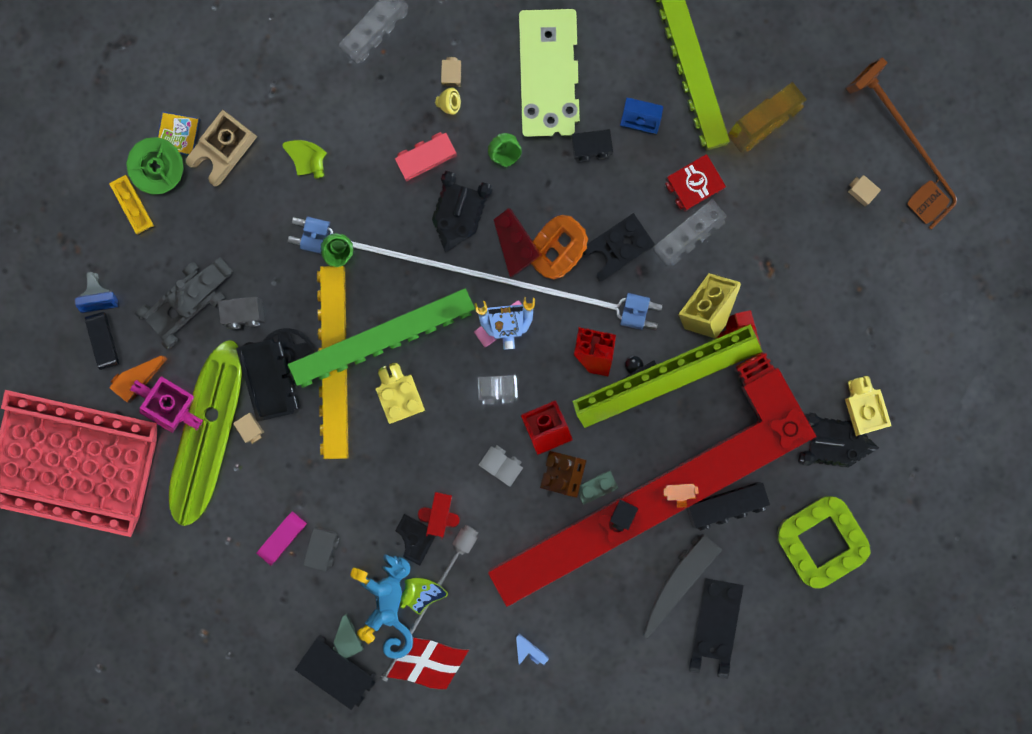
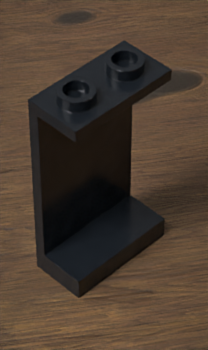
[295,635,376,710]

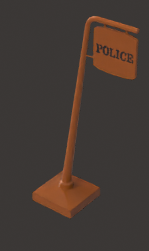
[845,57,957,230]

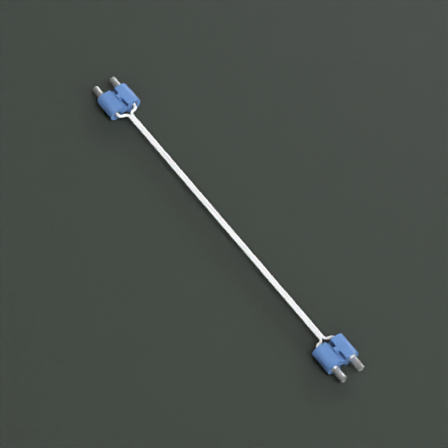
[288,216,662,330]

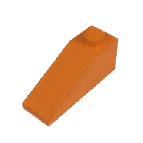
[109,356,168,403]

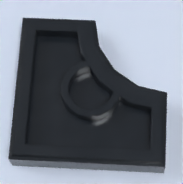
[395,514,436,566]

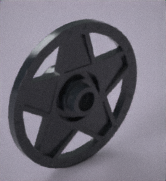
[263,328,315,385]

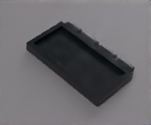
[236,339,299,422]

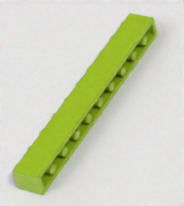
[655,0,730,151]
[572,324,763,428]

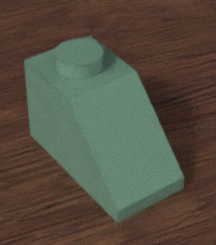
[333,613,364,658]

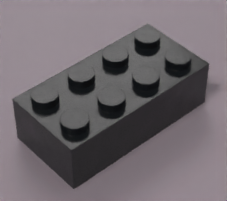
[686,482,770,531]

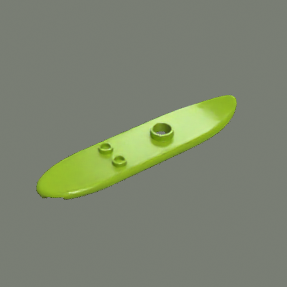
[169,340,242,526]

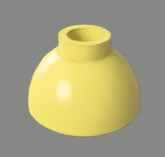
[435,88,461,115]

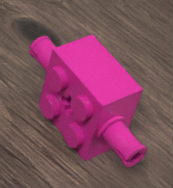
[130,376,203,433]

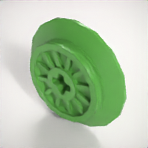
[126,137,184,194]

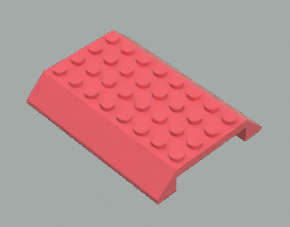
[0,390,157,537]

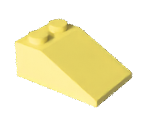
[678,273,741,339]

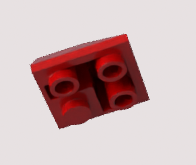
[574,327,616,377]

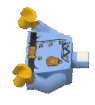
[475,297,535,350]

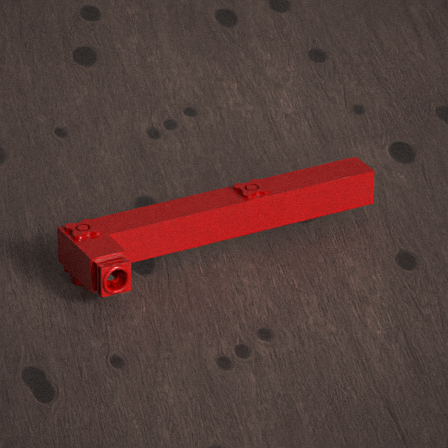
[488,352,817,607]

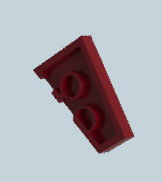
[493,208,542,277]

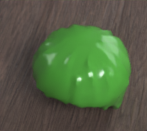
[487,133,522,167]
[320,233,353,267]

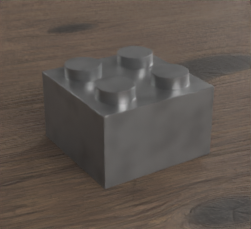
[218,297,264,329]

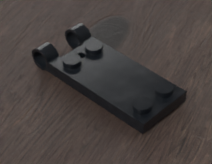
[689,578,744,679]

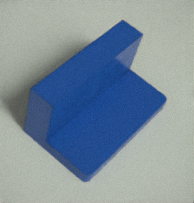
[620,98,663,134]

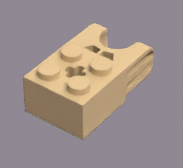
[186,109,258,186]

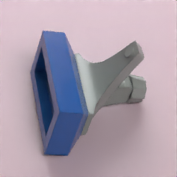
[75,272,118,313]

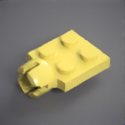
[375,363,425,424]
[845,376,892,436]

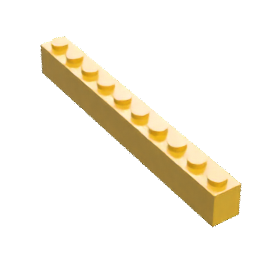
[317,266,348,459]

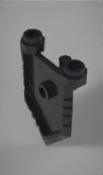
[432,171,493,252]
[799,413,879,468]

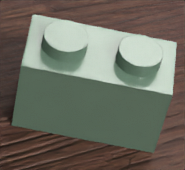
[578,471,618,505]

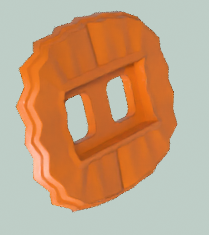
[531,215,588,280]

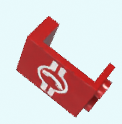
[665,154,726,212]

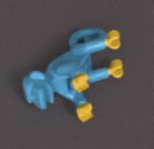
[350,554,413,659]

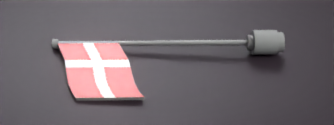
[380,525,479,690]

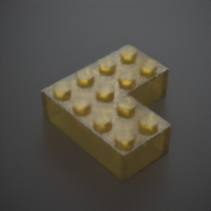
[728,81,807,153]

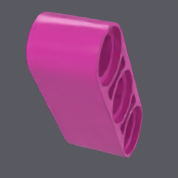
[256,511,307,566]

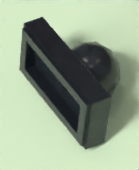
[621,356,657,380]

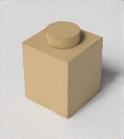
[441,57,462,87]
[848,175,881,206]
[233,413,264,444]

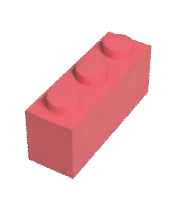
[395,132,457,181]

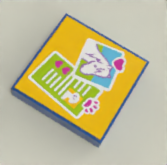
[157,112,201,156]

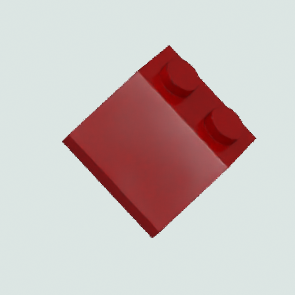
[521,400,573,455]

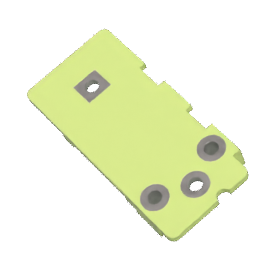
[519,9,580,137]

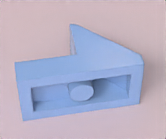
[516,633,549,665]

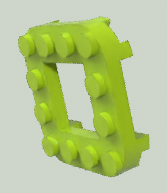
[777,496,871,588]

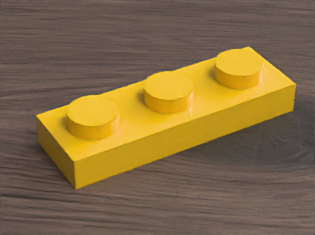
[109,175,154,235]

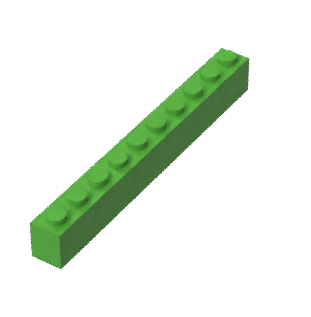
[287,288,475,388]

